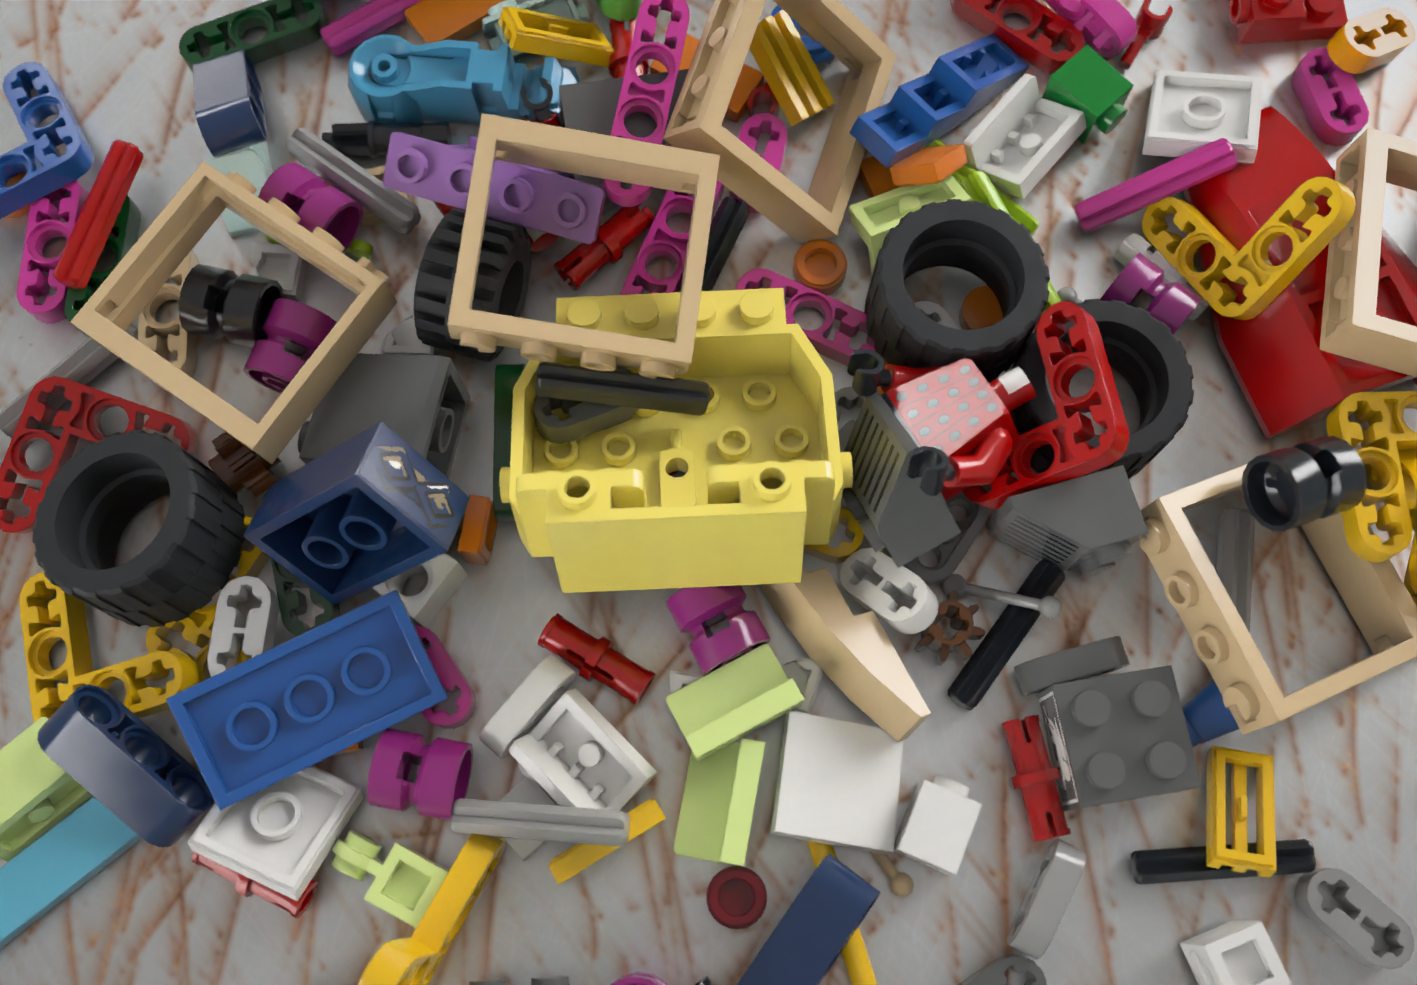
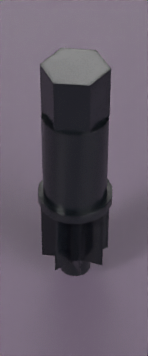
[322,120,452,158]

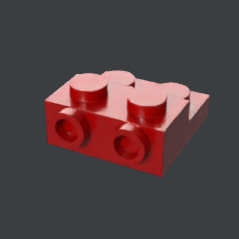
[1229,0,1348,44]

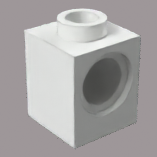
[372,553,468,628]
[894,775,982,875]
[1180,920,1292,985]

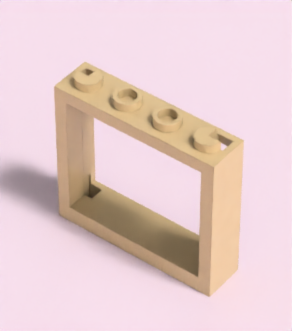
[663,0,896,243]
[447,113,720,380]
[1319,128,1417,377]
[71,161,397,464]
[1139,437,1417,735]

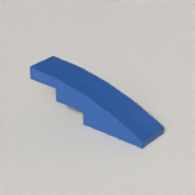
[849,34,1030,168]

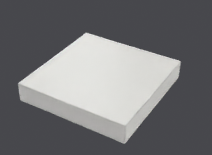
[1142,70,1264,164]
[770,711,903,855]
[188,765,364,901]

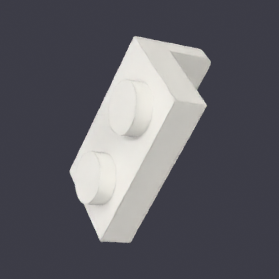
[963,74,1087,200]
[508,688,657,811]

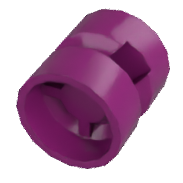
[258,162,363,253]
[1100,253,1203,335]
[243,298,337,394]
[666,585,771,676]
[367,728,473,821]

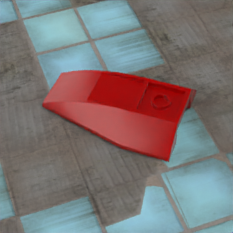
[1176,106,1417,440]

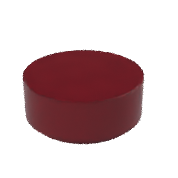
[706,866,767,929]

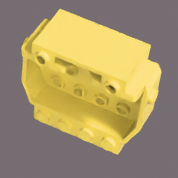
[499,288,853,593]

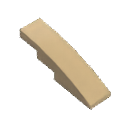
[758,565,931,742]

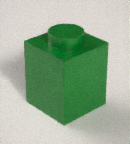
[1042,45,1134,145]

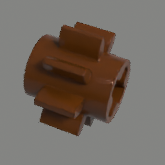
[208,432,282,497]
[914,590,985,666]

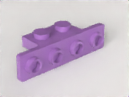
[383,132,607,244]

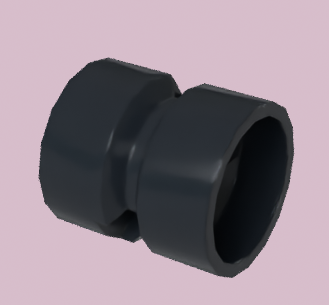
[178,264,284,348]
[1242,436,1367,531]

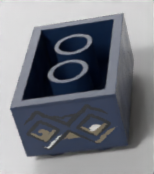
[243,421,470,605]

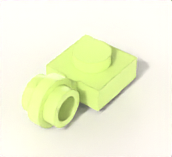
[331,830,449,928]

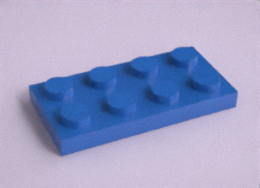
[166,590,449,811]

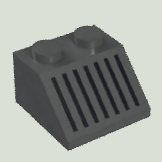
[842,390,961,568]
[985,465,1148,576]

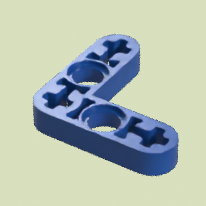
[0,62,94,219]

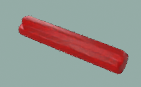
[53,139,144,290]

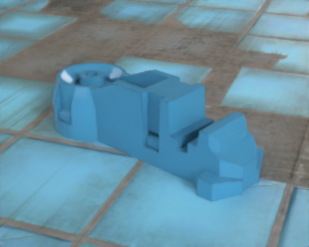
[348,35,580,126]

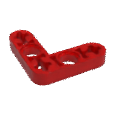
[950,0,1084,75]
[962,301,1129,510]
[0,376,197,534]

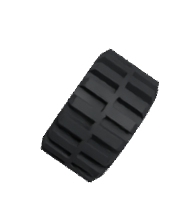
[414,208,531,362]

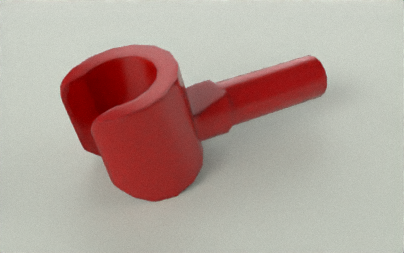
[1118,0,1173,69]
[748,80,779,117]

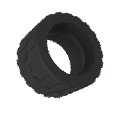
[864,199,1050,383]
[1009,299,1194,479]
[32,430,246,627]

